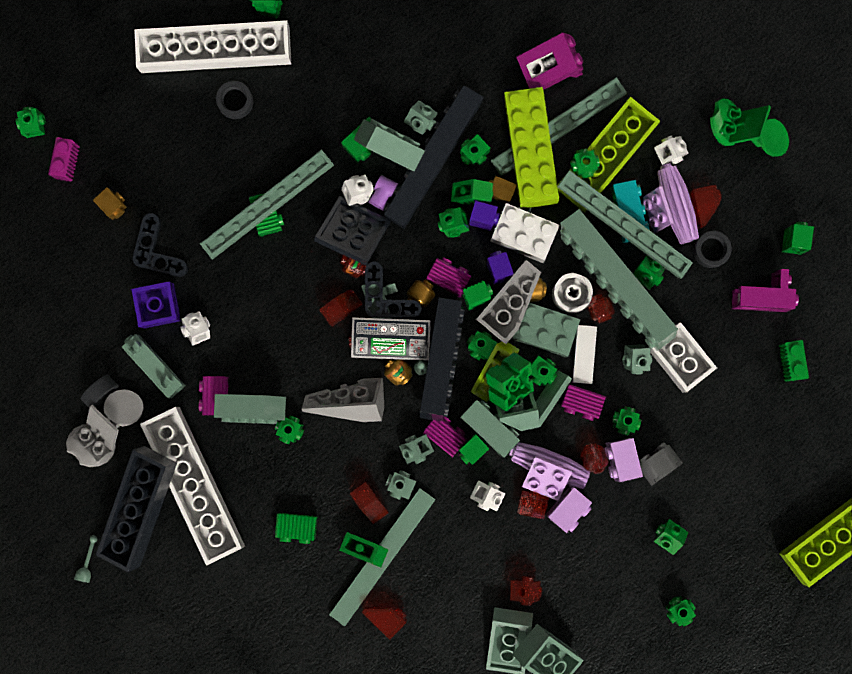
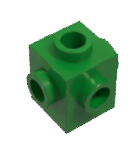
[16,107,46,138]
[460,134,490,167]
[570,149,600,178]
[438,207,469,237]
[633,255,665,290]
[467,331,498,361]
[531,356,557,386]
[612,406,641,435]
[275,415,304,444]
[654,519,689,555]
[665,596,696,626]

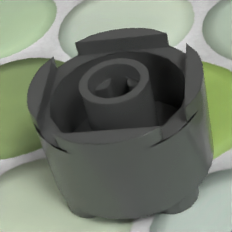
[639,442,683,486]

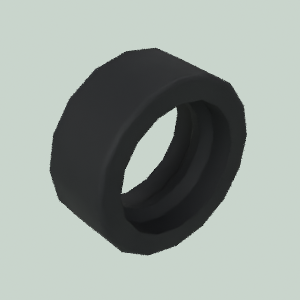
[216,81,253,119]
[693,231,732,268]
[81,375,119,409]

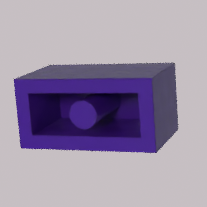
[469,201,500,231]
[487,251,514,286]

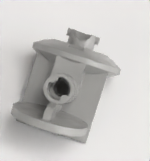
[66,389,143,467]

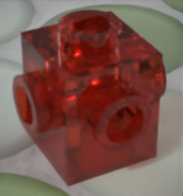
[517,490,549,519]
[510,576,542,605]

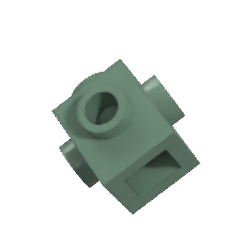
[404,101,437,135]
[622,344,652,374]
[399,434,434,464]
[385,470,416,500]

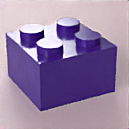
[131,282,181,329]

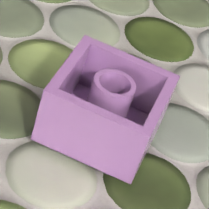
[604,438,643,482]
[546,486,592,533]

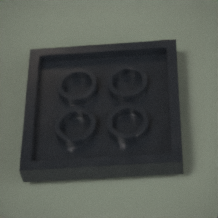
[314,196,391,266]

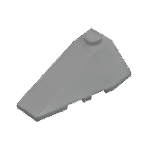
[476,260,541,344]
[302,378,384,422]

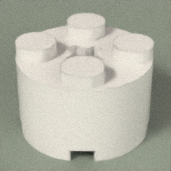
[552,273,593,314]

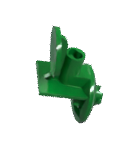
[710,99,789,157]

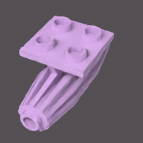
[643,163,699,244]
[509,442,590,501]

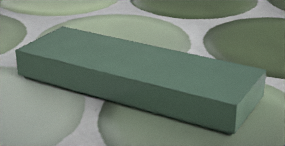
[536,370,572,427]

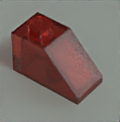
[690,185,721,229]
[319,289,362,327]
[350,481,389,524]
[362,606,407,639]

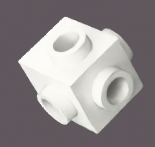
[654,136,688,165]
[342,175,373,206]
[180,311,210,346]
[470,480,505,511]

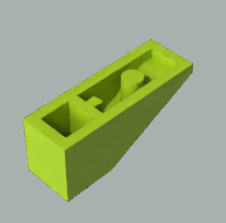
[471,341,519,402]

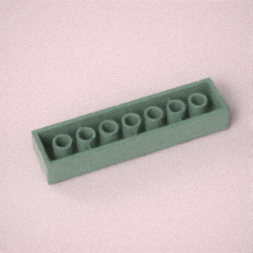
[560,209,678,351]

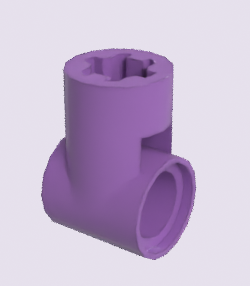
[369,175,398,210]

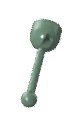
[414,360,428,375]
[74,535,97,583]

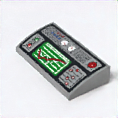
[351,318,430,360]

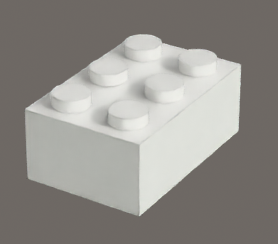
[490,203,559,263]
[648,322,717,393]

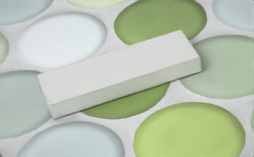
[572,325,597,384]

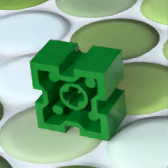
[486,352,534,411]

